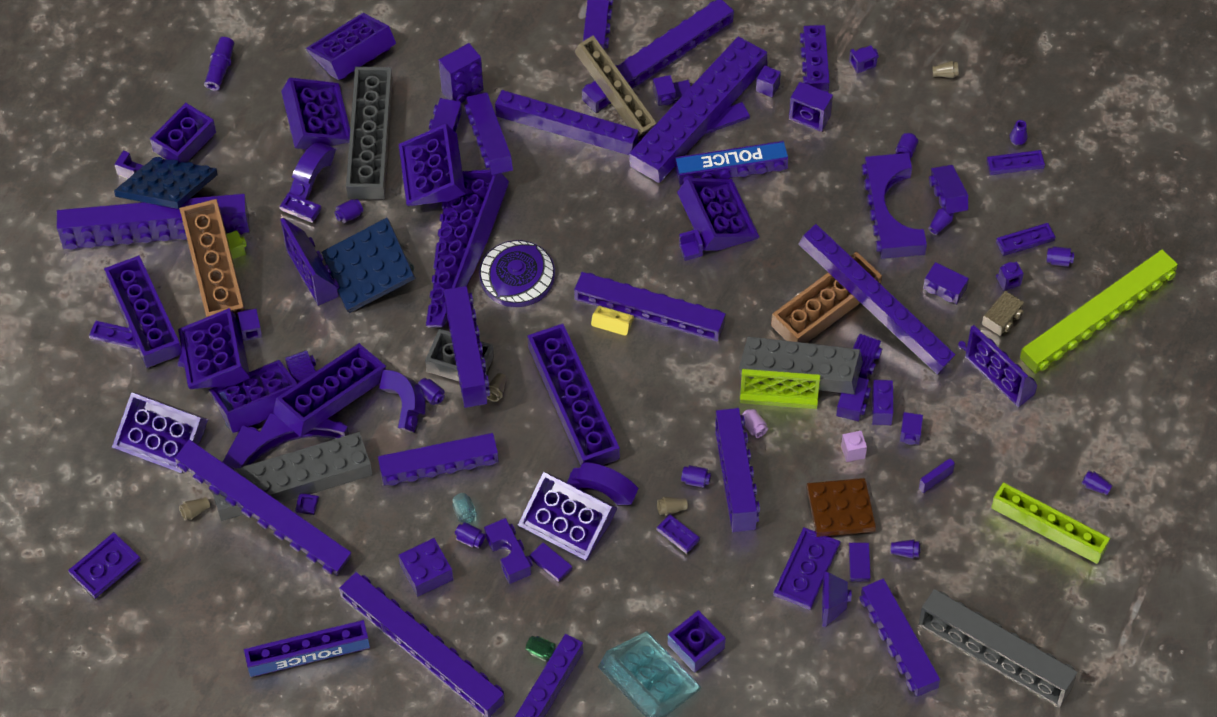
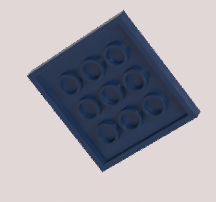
[114,157,218,209]
[321,218,416,313]

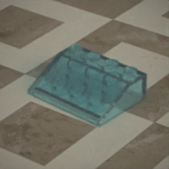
[598,631,701,717]

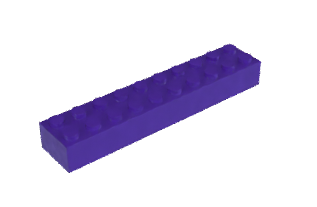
[629,36,768,183]
[57,194,250,250]

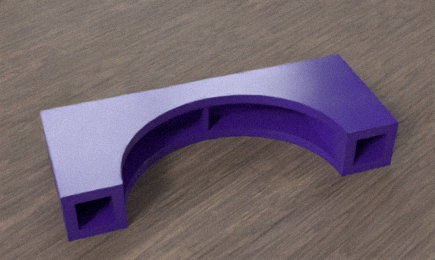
[861,153,927,259]

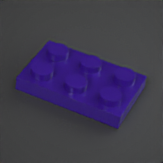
[68,532,141,599]

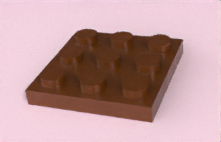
[806,478,876,537]

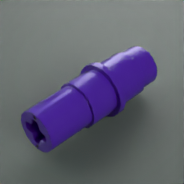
[204,37,235,91]

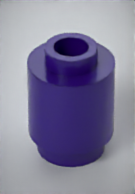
[895,133,919,158]
[334,199,363,223]
[1046,246,1074,267]
[418,378,445,405]
[681,465,711,488]
[455,522,486,549]

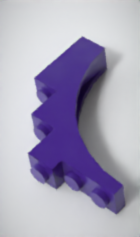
[223,413,349,470]

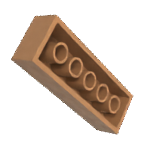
[179,199,245,317]
[771,251,882,343]

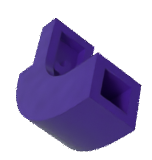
[289,142,336,200]
[379,370,425,433]
[567,463,639,505]

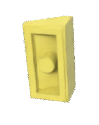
[591,306,634,335]

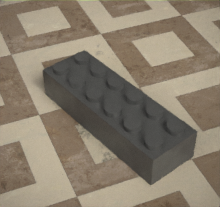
[739,336,863,394]

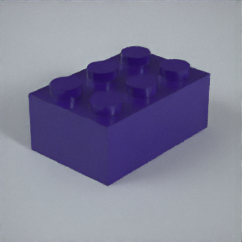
[438,43,484,103]
[150,103,216,163]

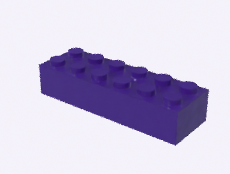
[104,255,182,368]
[444,286,490,408]
[273,343,386,437]
[715,408,760,532]

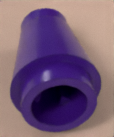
[1009,120,1028,145]
[928,207,954,235]
[1081,470,1112,495]
[891,539,920,559]

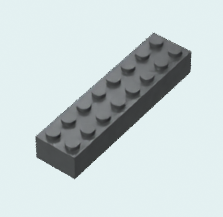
[346,67,393,199]
[212,432,372,521]
[918,589,1077,708]

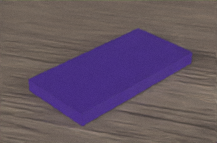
[773,527,841,610]

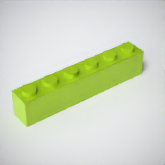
[991,482,1110,564]

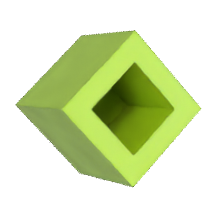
[227,230,247,259]

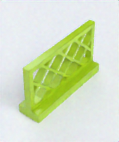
[740,369,820,409]

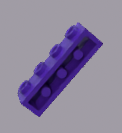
[800,25,829,92]

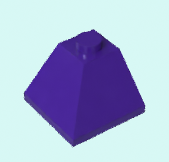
[822,572,852,627]

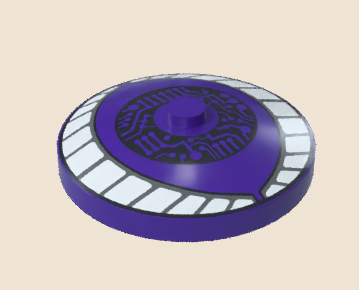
[479,240,555,307]

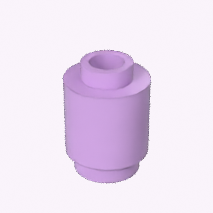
[742,409,768,438]

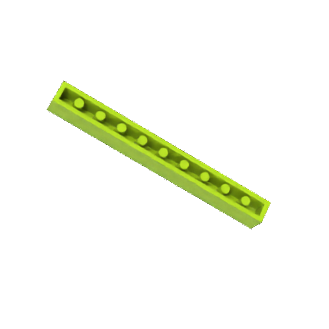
[1020,249,1178,374]

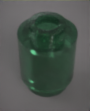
[525,636,556,662]

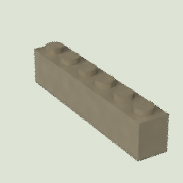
[575,35,657,139]

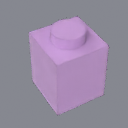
[841,431,867,462]

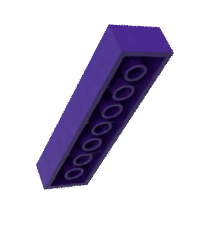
[527,324,620,466]

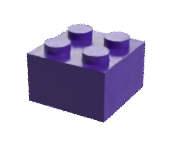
[789,82,833,132]
[398,538,453,597]
[668,610,726,673]

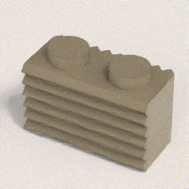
[982,291,1024,336]

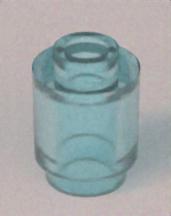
[452,493,477,523]

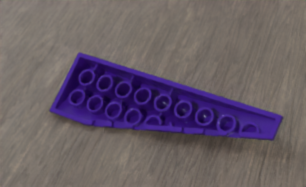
[426,170,509,327]

